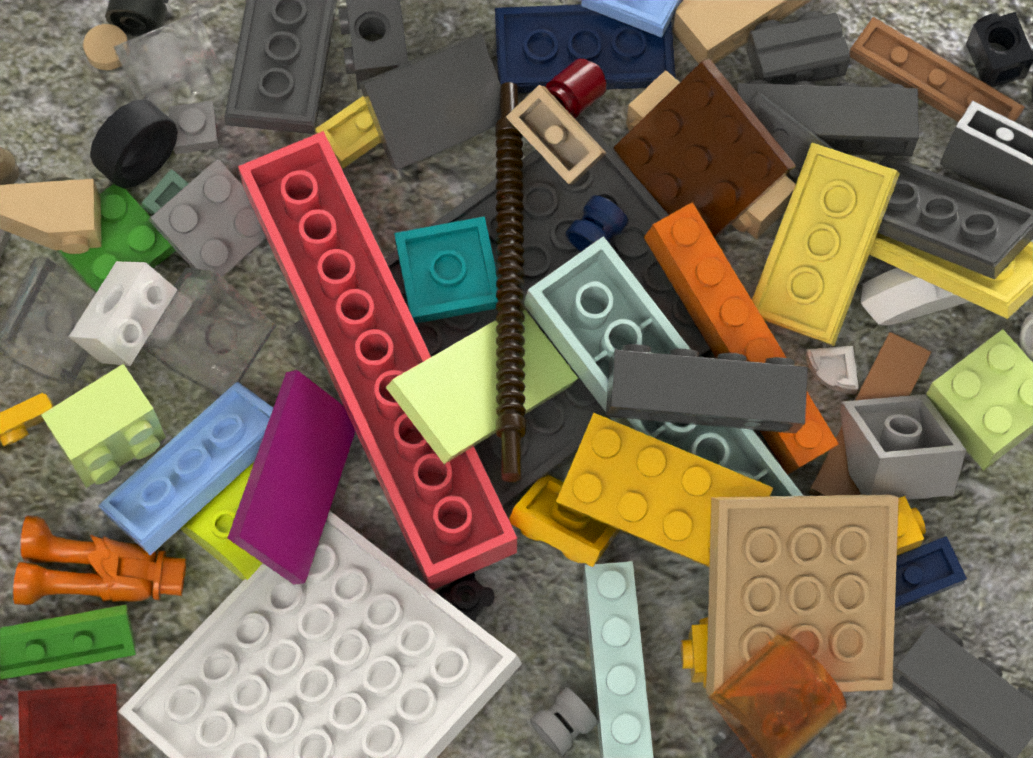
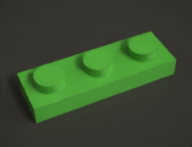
[0,605,136,680]

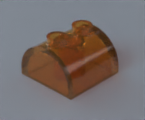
[707,633,847,758]

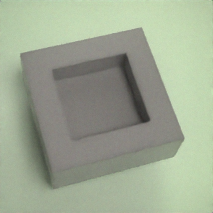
[168,101,219,154]

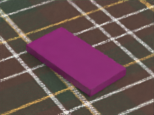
[227,370,356,585]

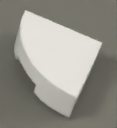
[805,346,859,395]

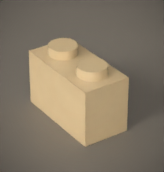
[506,85,606,184]

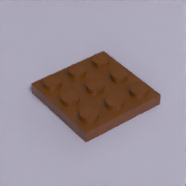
[613,59,796,239]

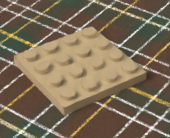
[706,495,899,698]

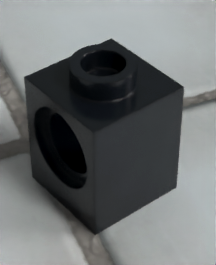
[966,12,1033,87]

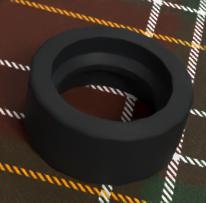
[90,99,178,188]

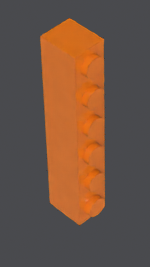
[644,202,839,475]

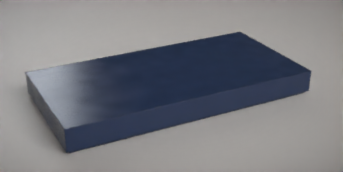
[495,4,676,93]

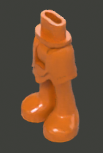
[13,515,187,605]

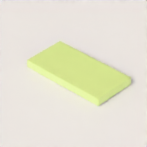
[386,309,578,464]

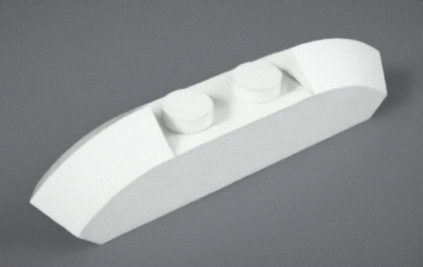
[861,239,1033,326]

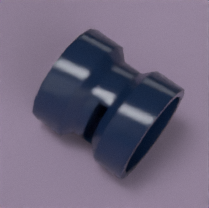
[565,195,629,252]

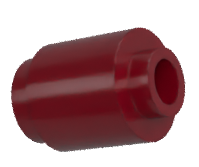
[545,58,607,119]

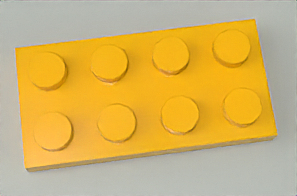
[556,413,773,567]

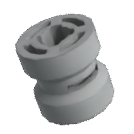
[530,687,598,756]

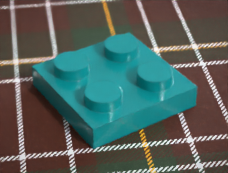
[394,216,498,324]

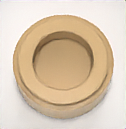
[83,24,130,70]

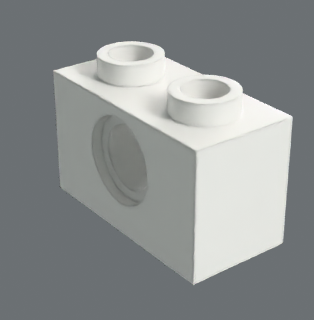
[68,261,177,366]

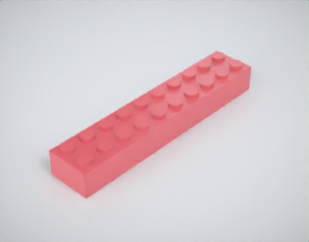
[238,131,517,590]

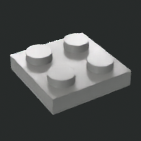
[149,158,266,288]

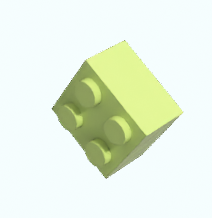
[926,329,1033,471]
[41,364,166,488]

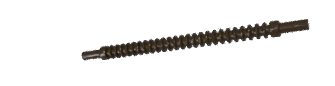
[495,82,526,482]

